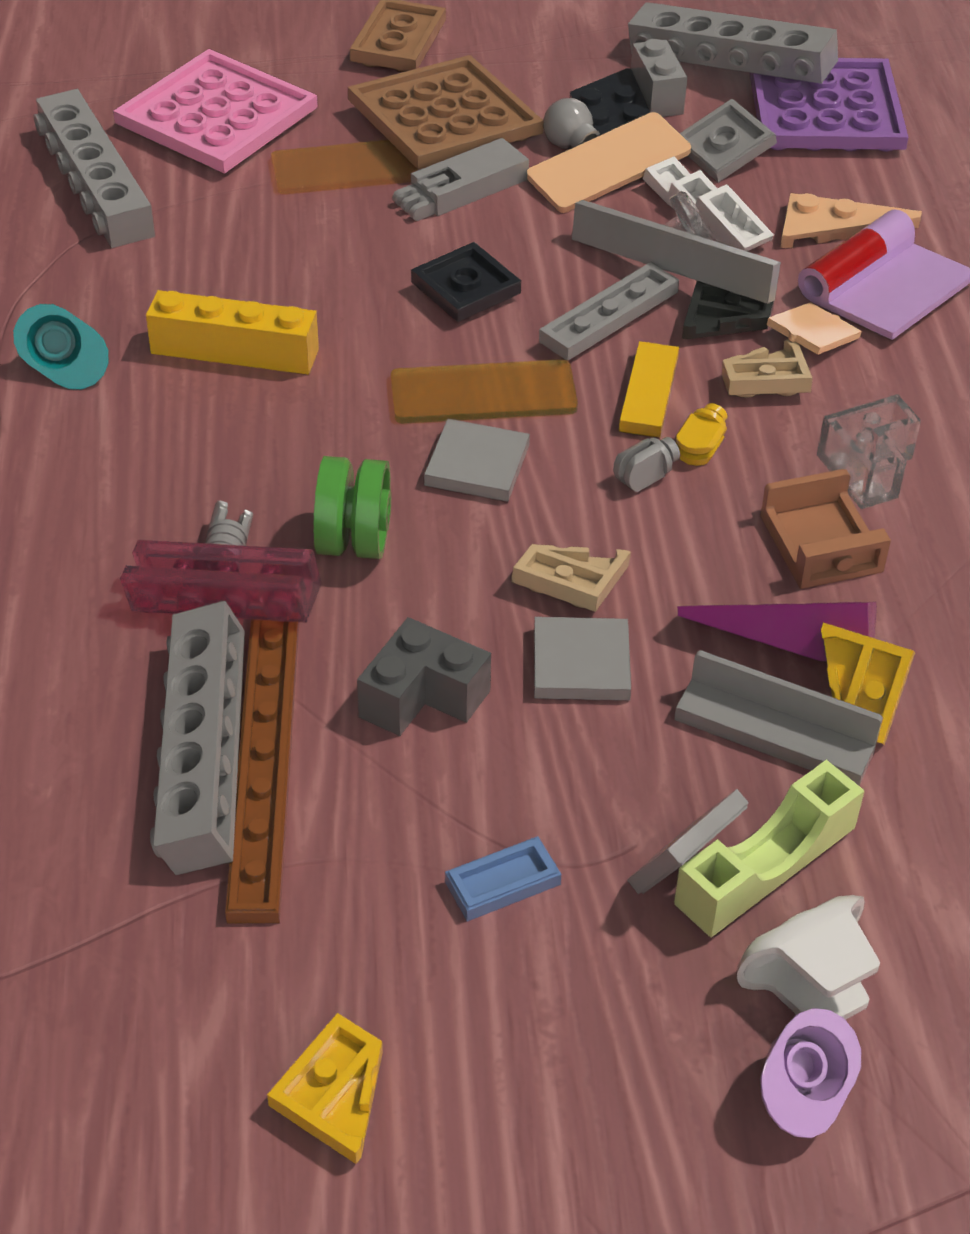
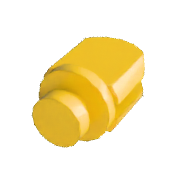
[676,403,728,466]

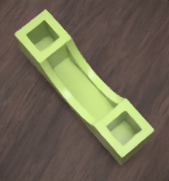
[674,759,865,938]

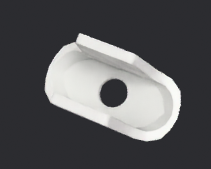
[737,895,880,1020]

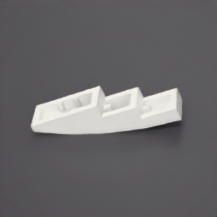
[643,156,774,251]

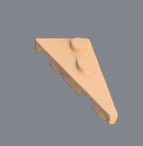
[780,193,922,248]

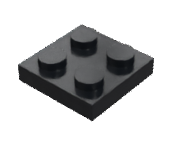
[411,242,522,322]

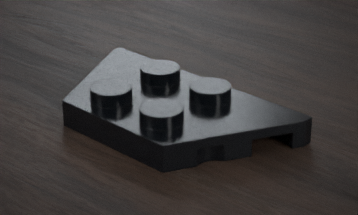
[569,68,650,135]

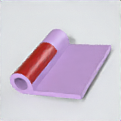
[798,209,970,340]

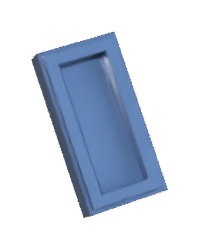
[445,836,562,922]

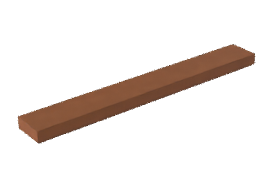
[225,603,300,924]

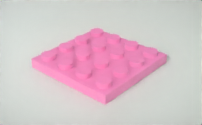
[113,49,318,174]

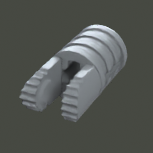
[200,500,253,580]

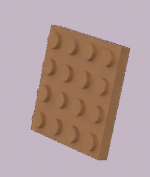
[348,55,544,169]

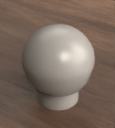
[543,98,600,149]

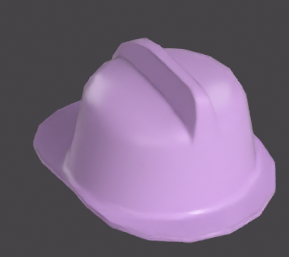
[760,1008,861,1138]

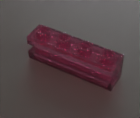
[120,540,322,623]

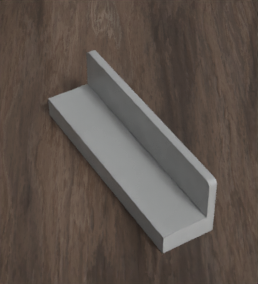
[674,650,883,786]

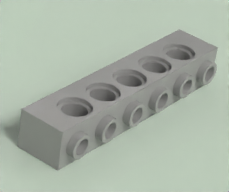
[628,2,838,84]
[33,89,155,248]
[150,601,245,875]

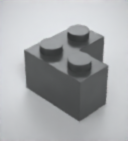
[357,617,492,736]

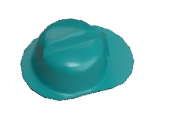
[13,304,109,390]

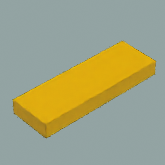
[619,341,679,438]

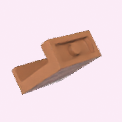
[760,469,891,589]

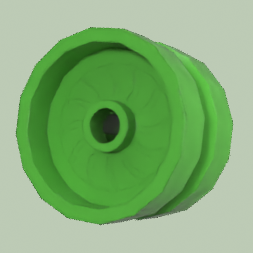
[313,456,392,559]

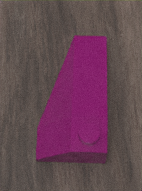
[677,602,877,661]

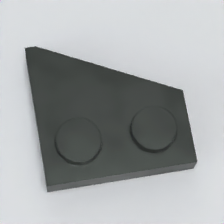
[682,281,774,339]

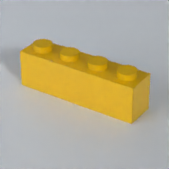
[146,290,319,375]

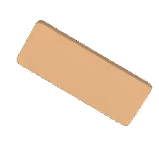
[527,112,691,213]

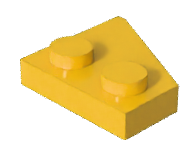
[821,623,915,745]
[267,1013,383,1164]

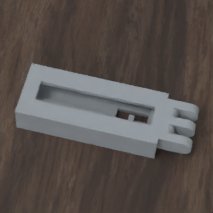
[392,138,529,221]

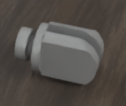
[613,437,680,492]

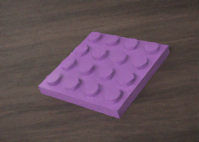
[749,58,909,152]

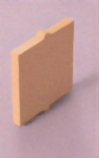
[767,302,862,355]

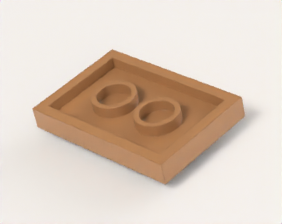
[350,0,446,72]

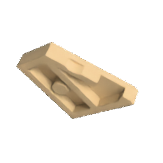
[722,340,812,397]
[511,544,631,612]

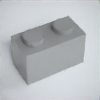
[631,39,687,117]

